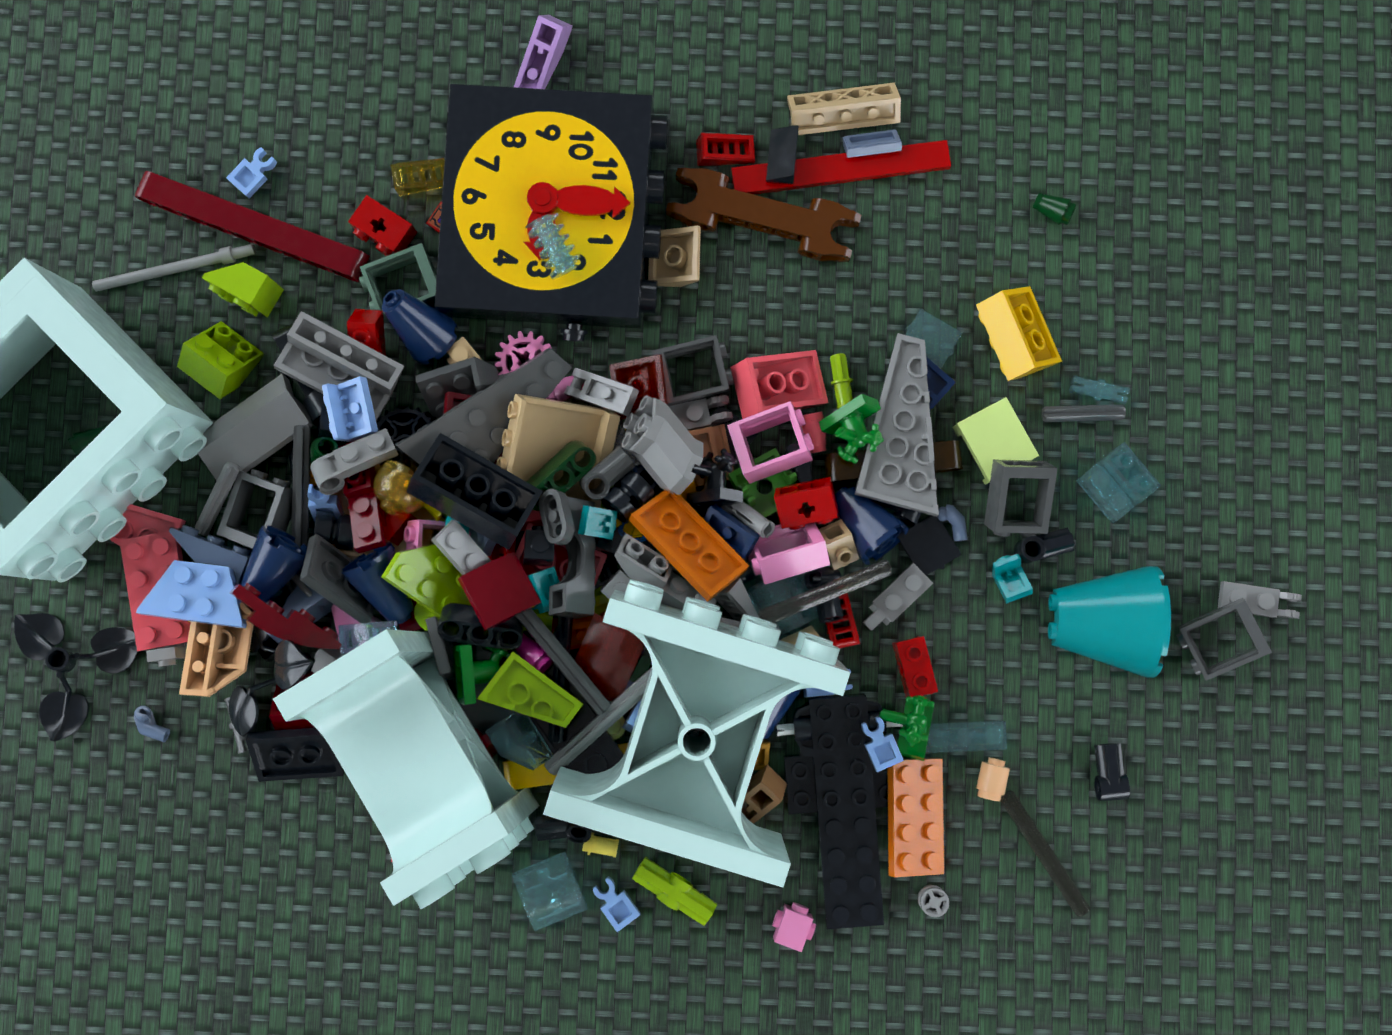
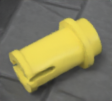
[582,832,619,858]

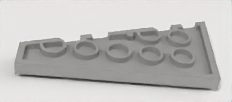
[855,333,939,517]

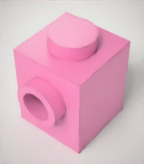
[772,902,816,952]

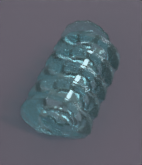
[525,213,581,279]

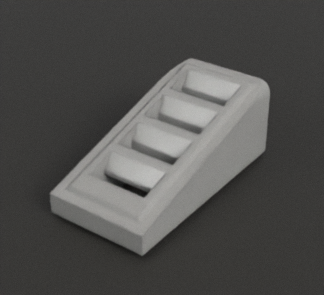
[714,578,759,622]

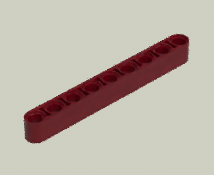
[134,171,370,282]

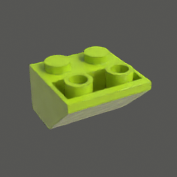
[202,262,284,318]
[177,321,264,399]

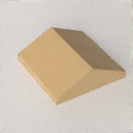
[648,225,701,287]

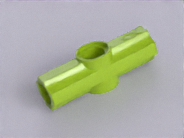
[632,857,717,926]

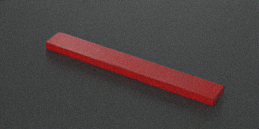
[731,140,951,195]

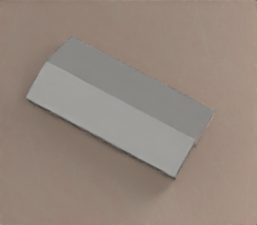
[274,311,404,421]
[198,374,313,481]

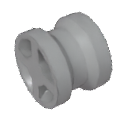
[917,884,949,917]

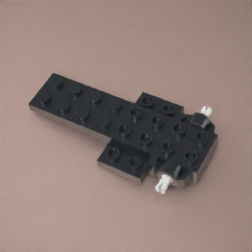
[776,693,903,929]

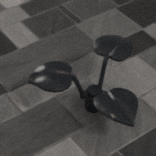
[229,608,314,737]
[14,613,138,741]

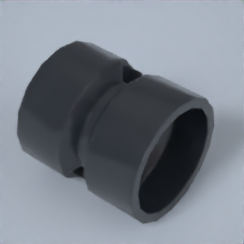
[601,470,655,524]
[314,511,354,552]

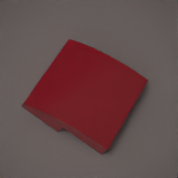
[458,552,541,630]

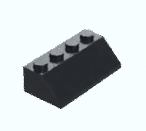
[406,433,543,550]

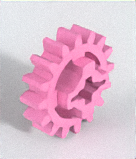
[495,331,552,375]

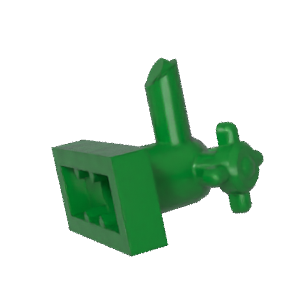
[819,394,884,464]
[453,644,511,705]
[880,695,935,761]

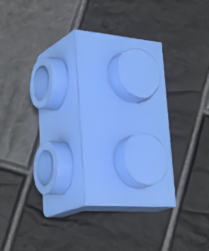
[322,376,378,442]

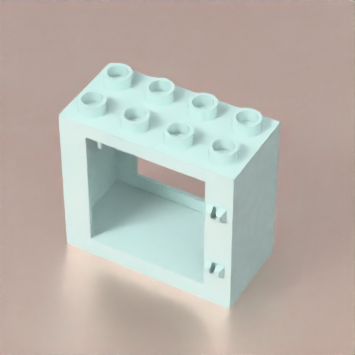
[0,258,213,582]

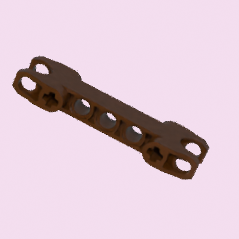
[666,168,862,262]

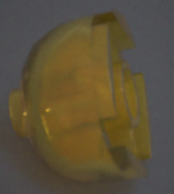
[373,460,426,515]

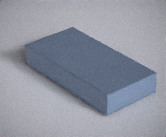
[843,129,902,158]

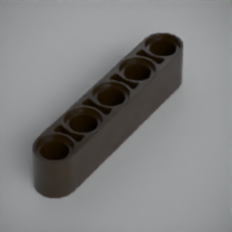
[824,441,963,484]

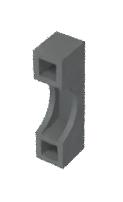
[549,497,596,619]

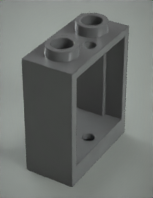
[652,335,734,406]
[984,459,1058,537]
[217,469,292,549]
[1176,598,1272,681]

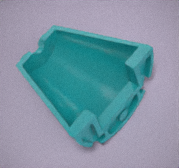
[1048,566,1171,678]

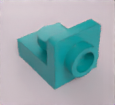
[578,505,618,540]
[527,567,559,614]

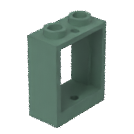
[359,243,437,324]

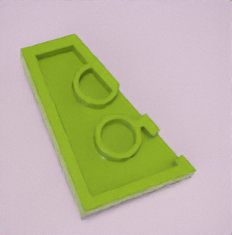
[477,652,583,728]

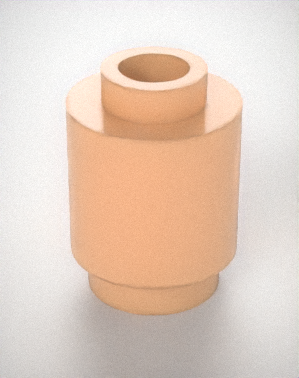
[976,757,1010,802]

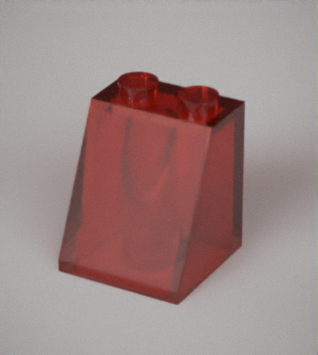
[575,613,646,702]

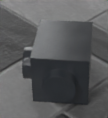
[523,526,555,566]

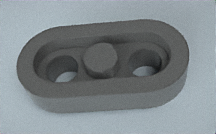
[539,489,574,545]

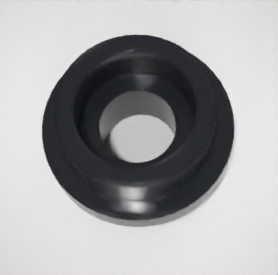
[560,323,588,341]

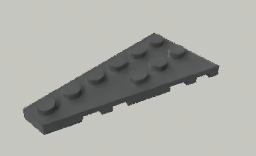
[395,348,572,464]

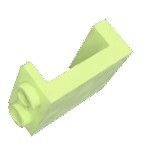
[952,397,1039,485]

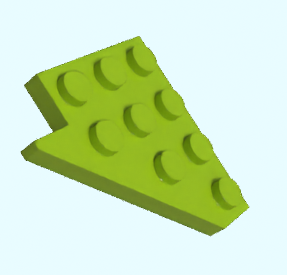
[381,536,501,618]

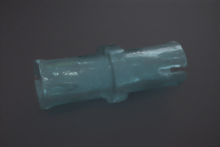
[1069,375,1130,405]

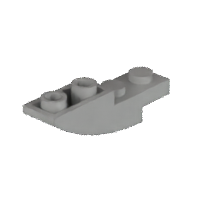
[614,534,717,610]

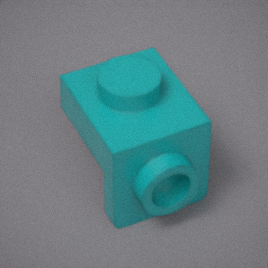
[992,554,1033,604]

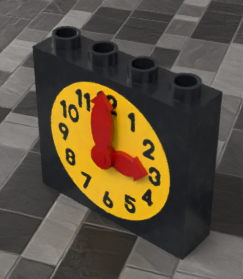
[435,84,668,329]

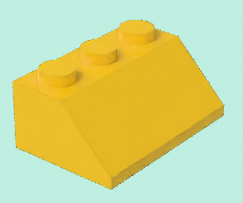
[976,286,1062,381]

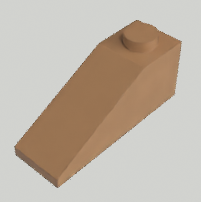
[741,764,787,824]

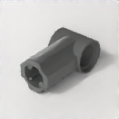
[579,446,636,500]

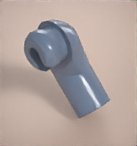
[938,504,968,542]
[134,705,170,742]

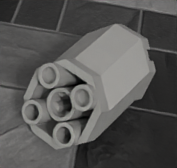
[622,395,704,495]

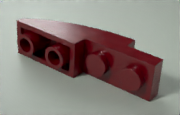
[338,441,387,554]
[230,583,342,649]

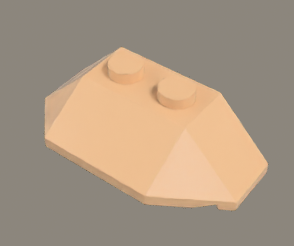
[179,602,253,697]

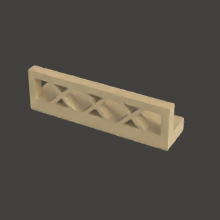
[787,83,901,135]

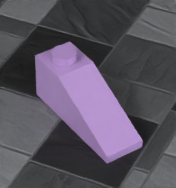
[514,15,573,89]

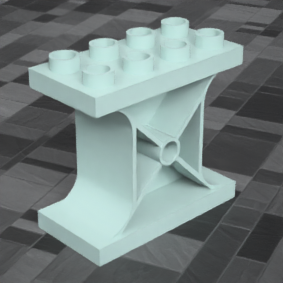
[543,579,850,887]
[273,629,539,909]

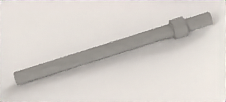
[92,244,256,292]

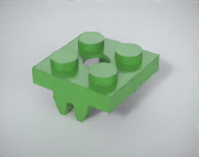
[727,448,797,518]

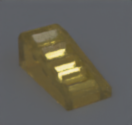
[390,158,445,196]

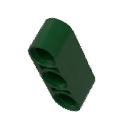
[526,440,596,511]

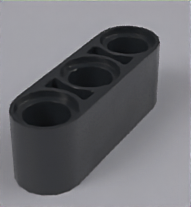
[437,603,524,650]

